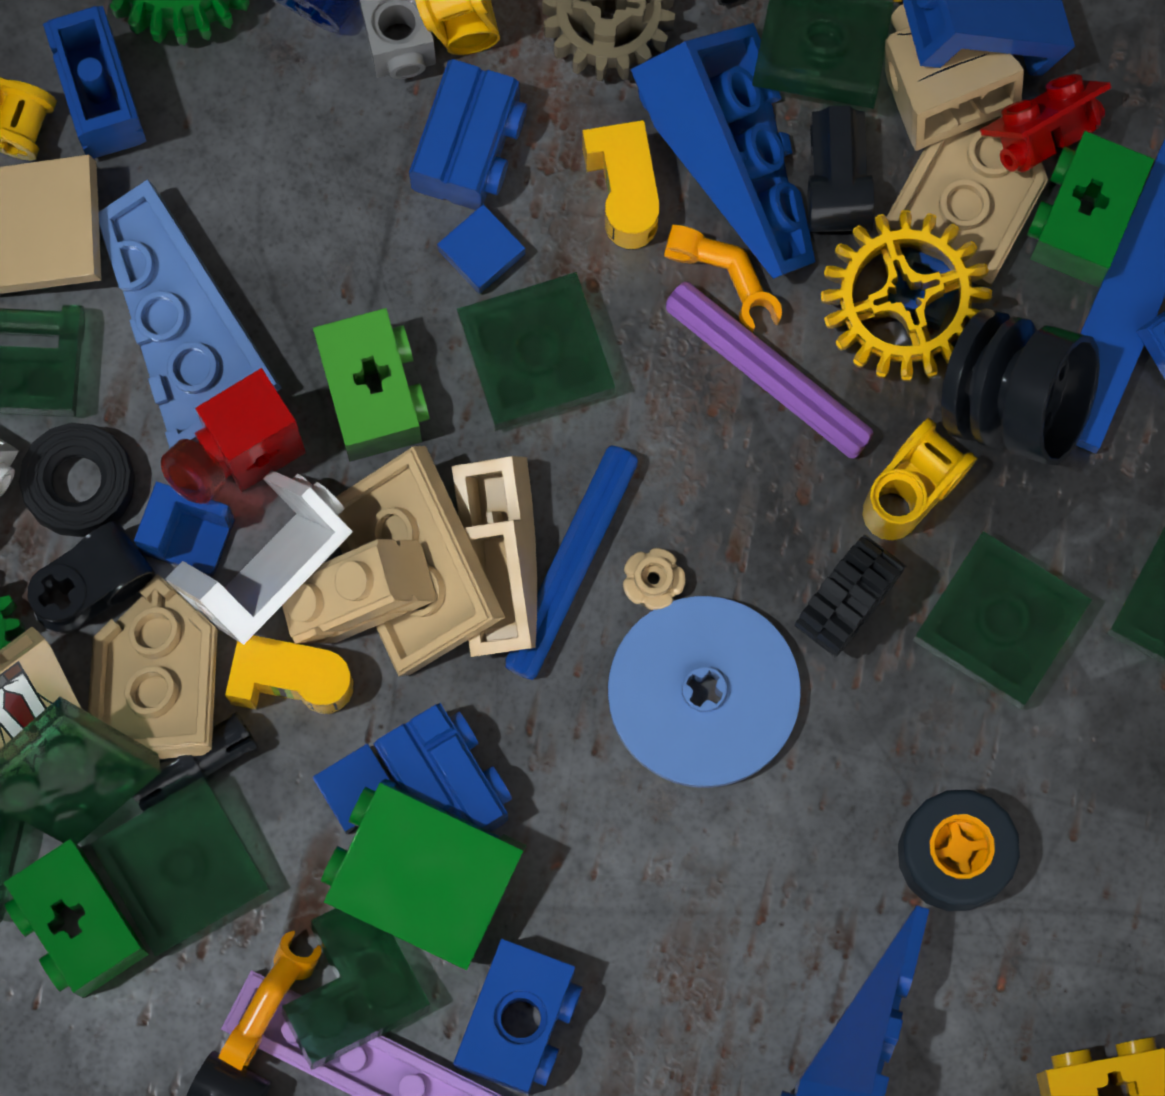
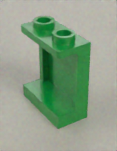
[321,779,527,971]

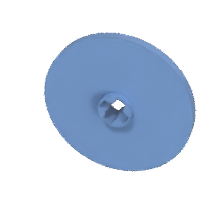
[608,596,801,788]

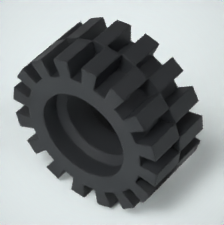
[795,534,906,657]

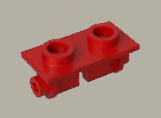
[980,74,1111,172]

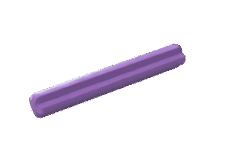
[666,281,874,459]

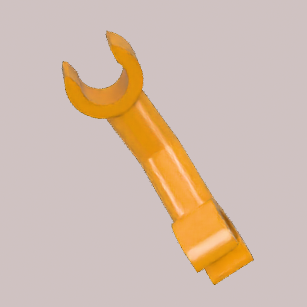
[664,225,782,333]
[218,931,321,1071]

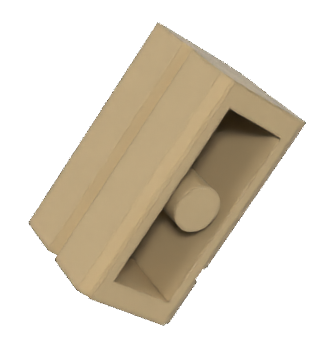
[282,539,436,644]

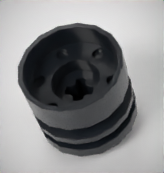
[941,308,1100,465]

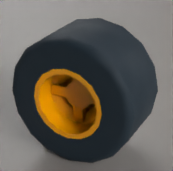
[898,790,1020,911]

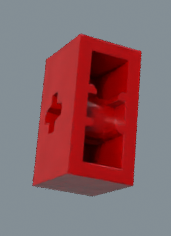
[194,368,306,492]

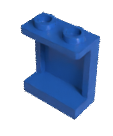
[903,0,1075,76]

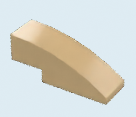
[452,456,537,657]

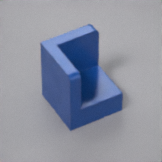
[134,481,235,576]

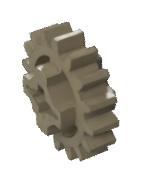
[542,0,675,81]

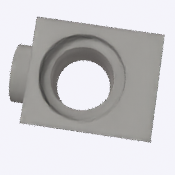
[359,0,436,79]

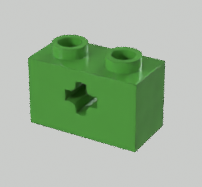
[313,308,430,462]

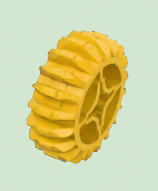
[821,210,992,382]

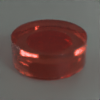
[161,439,226,504]

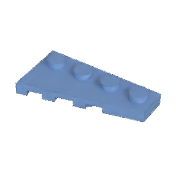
[99,179,282,457]

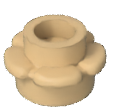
[623,548,686,610]

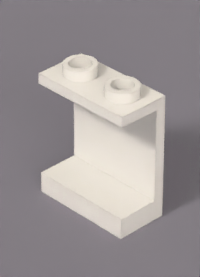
[165,470,353,645]

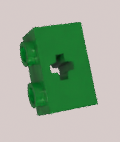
[1027,131,1154,288]
[3,839,149,998]

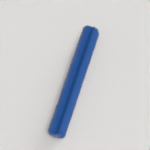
[505,445,638,680]

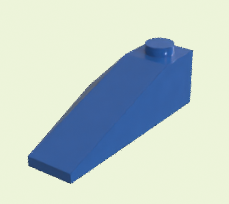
[630,23,816,279]
[780,906,930,1096]

